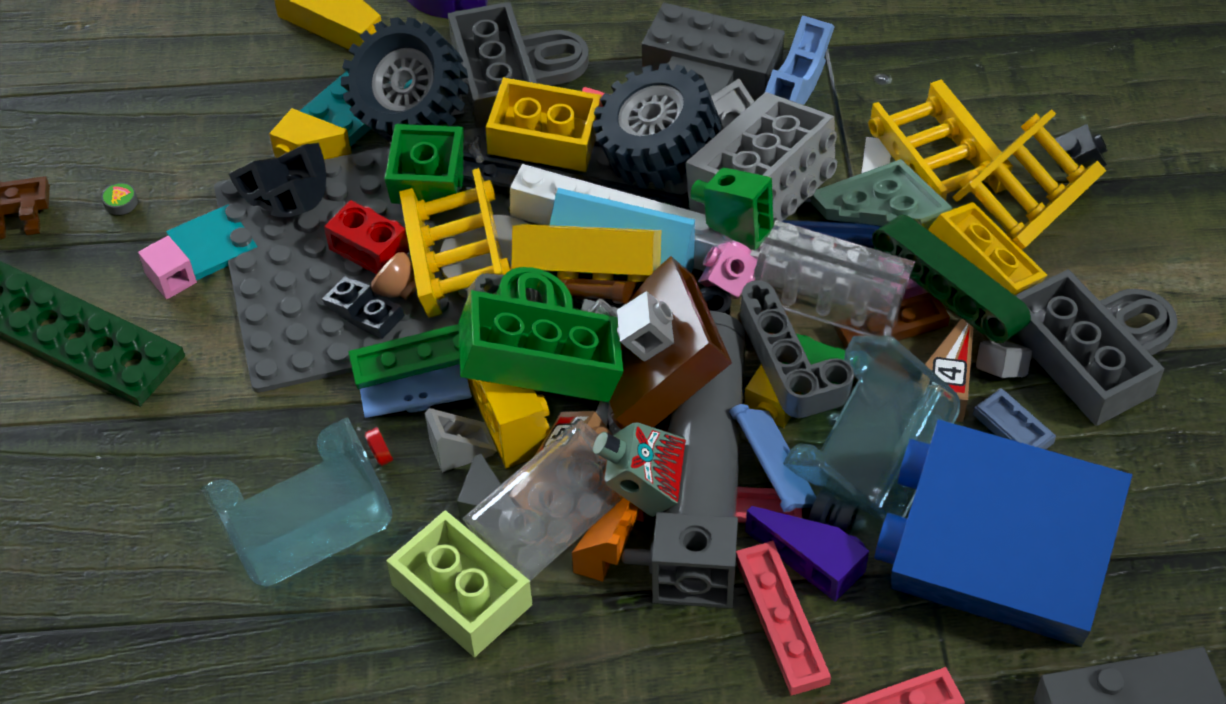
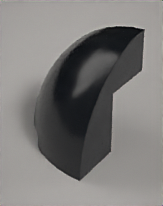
[229,143,326,217]

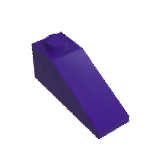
[745,506,869,602]

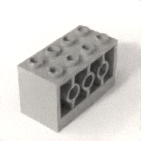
[686,92,837,233]

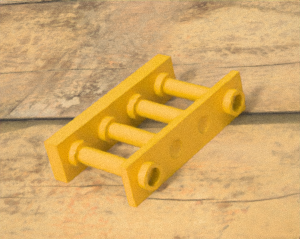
[868,79,1013,201]
[953,109,1106,250]
[399,168,512,318]

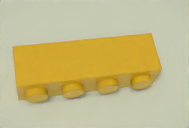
[511,224,662,282]

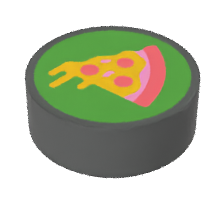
[101,182,138,215]

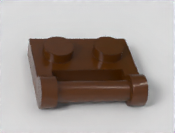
[559,277,644,304]

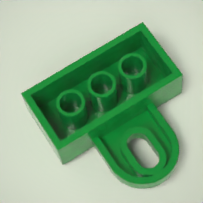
[459,267,624,402]

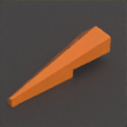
[572,424,668,581]

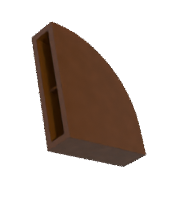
[609,256,732,430]

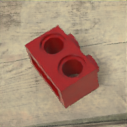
[324,200,409,274]

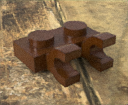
[0,176,50,239]

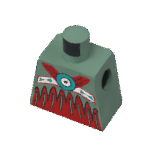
[593,423,686,517]

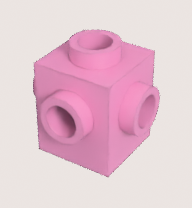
[698,241,759,300]

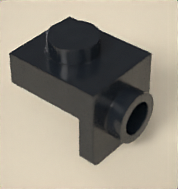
[1055,124,1108,173]

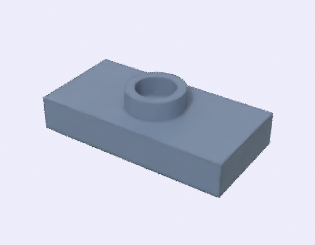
[973,388,1056,450]

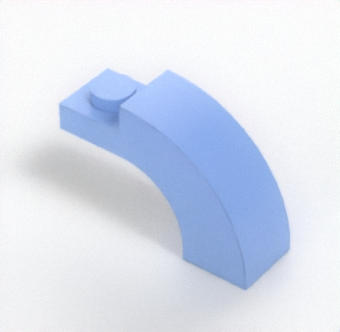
[765,15,835,105]

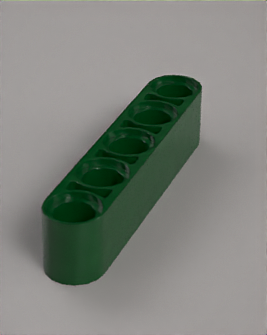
[872,214,1031,344]

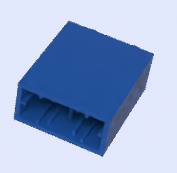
[874,419,1133,647]

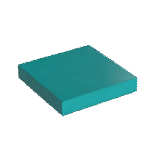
[166,204,258,281]

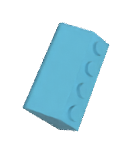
[549,188,695,280]

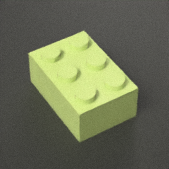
[386,510,532,658]

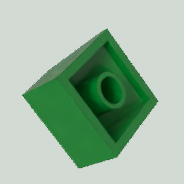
[385,124,463,204]

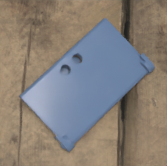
[360,364,471,418]
[729,404,817,512]

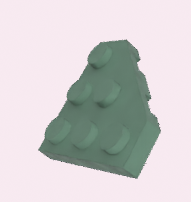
[810,159,952,229]

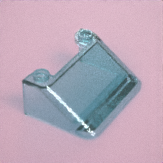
[783,336,960,521]
[200,417,392,586]

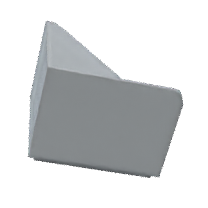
[976,341,1032,378]

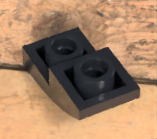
[322,276,405,339]

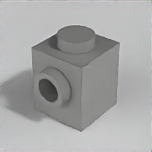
[617,291,674,362]

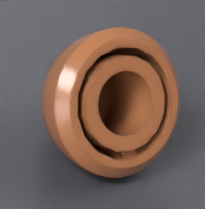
[371,252,417,300]

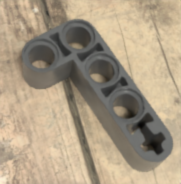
[739,280,854,418]

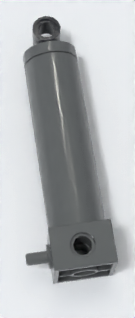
[622,286,746,608]

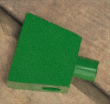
[690,168,774,251]

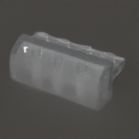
[752,220,915,342]

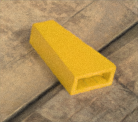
[274,0,381,49]

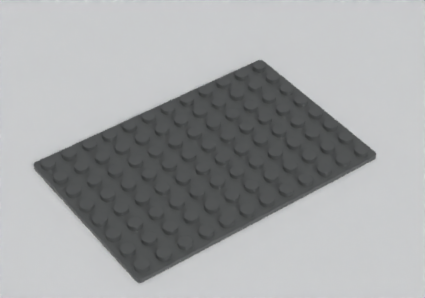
[214,127,633,393]

